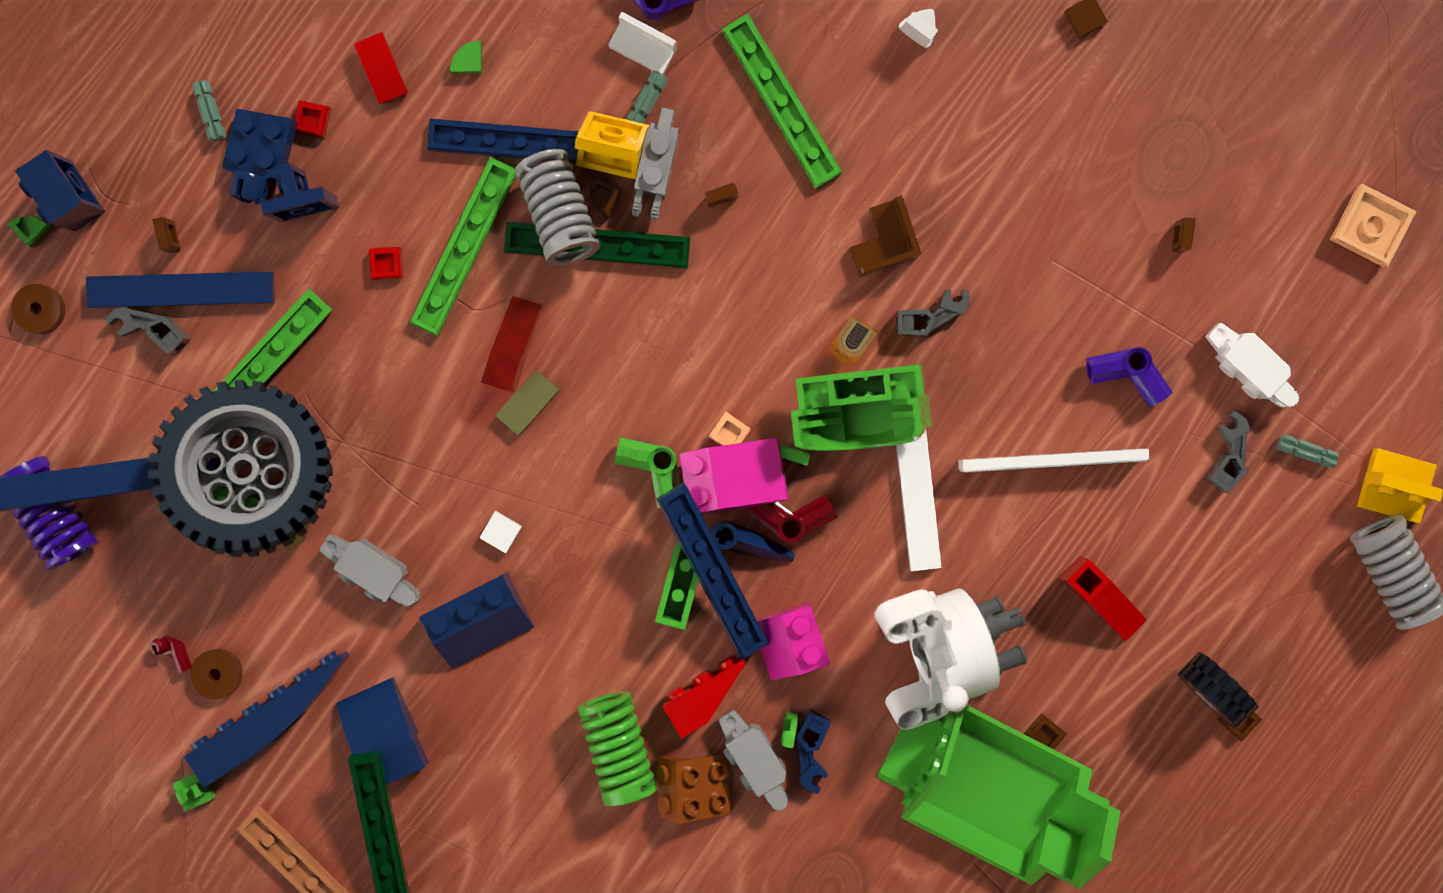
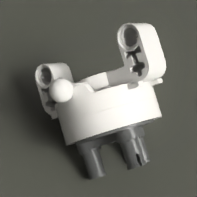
[875,588,1027,730]

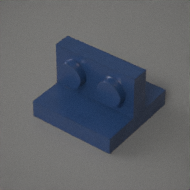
[260,162,340,222]

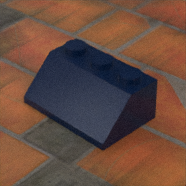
[419,572,535,668]

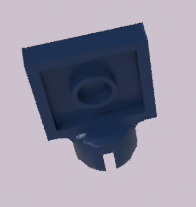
[222,109,298,205]

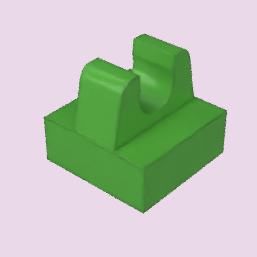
[172,773,216,811]

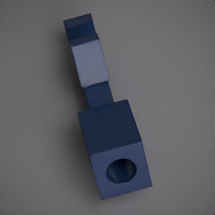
[795,709,831,795]

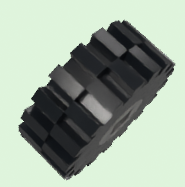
[1177,652,1259,730]

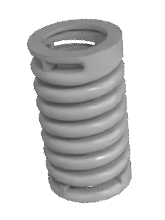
[515,149,600,266]
[1350,514,1443,630]

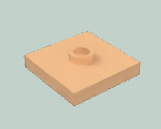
[1330,184,1417,268]

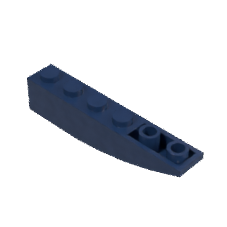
[184,650,350,788]

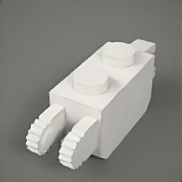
[1205,323,1300,407]

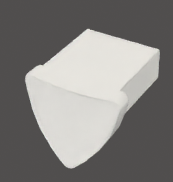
[898,9,938,48]

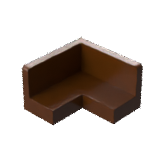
[850,195,922,277]

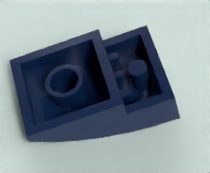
[336,677,429,784]

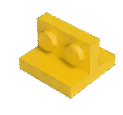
[575,111,649,180]
[1357,448,1443,524]

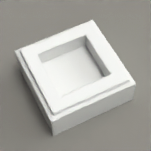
[480,511,523,553]

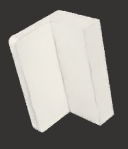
[608,12,677,74]

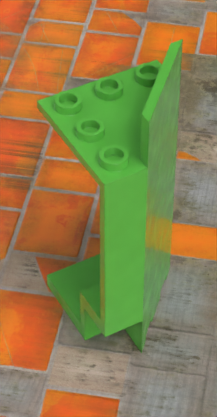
[876,705,1121,889]

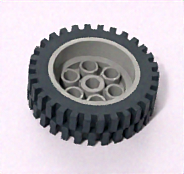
[148,380,333,557]

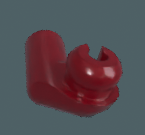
[150,635,192,673]

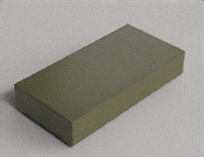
[495,370,560,436]

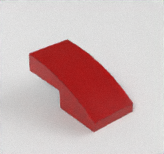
[354,31,408,104]

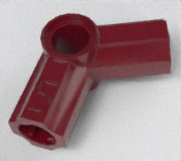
[747,494,838,543]

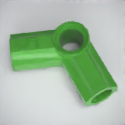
[615,437,681,508]

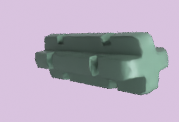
[625,70,668,124]
[192,80,226,142]
[1276,435,1339,468]

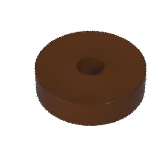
[11,284,65,334]
[190,649,243,699]

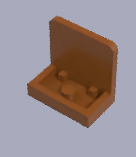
[656,753,731,824]

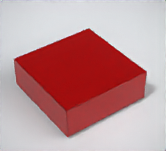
[294,100,331,139]
[368,247,403,280]

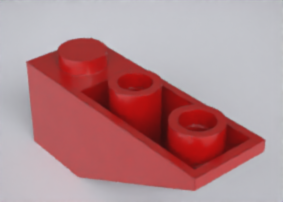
[1059,556,1147,642]
[663,655,745,738]

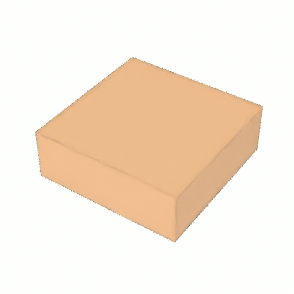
[708,412,751,446]

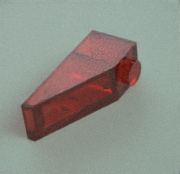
[481,296,542,393]

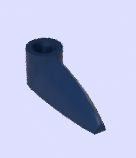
[711,520,795,562]

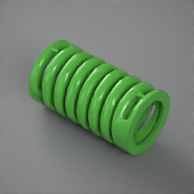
[577,691,657,806]

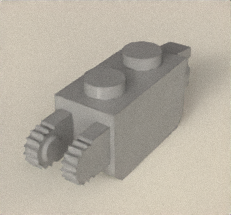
[632,108,679,221]
[319,534,421,607]
[718,709,788,811]

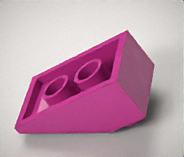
[680,438,789,517]

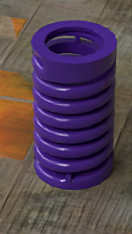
[0,456,99,571]

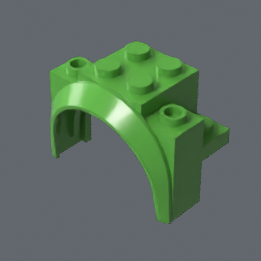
[791,364,932,451]

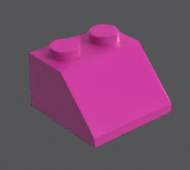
[757,602,831,680]

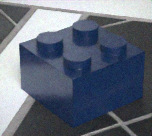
[15,150,105,231]

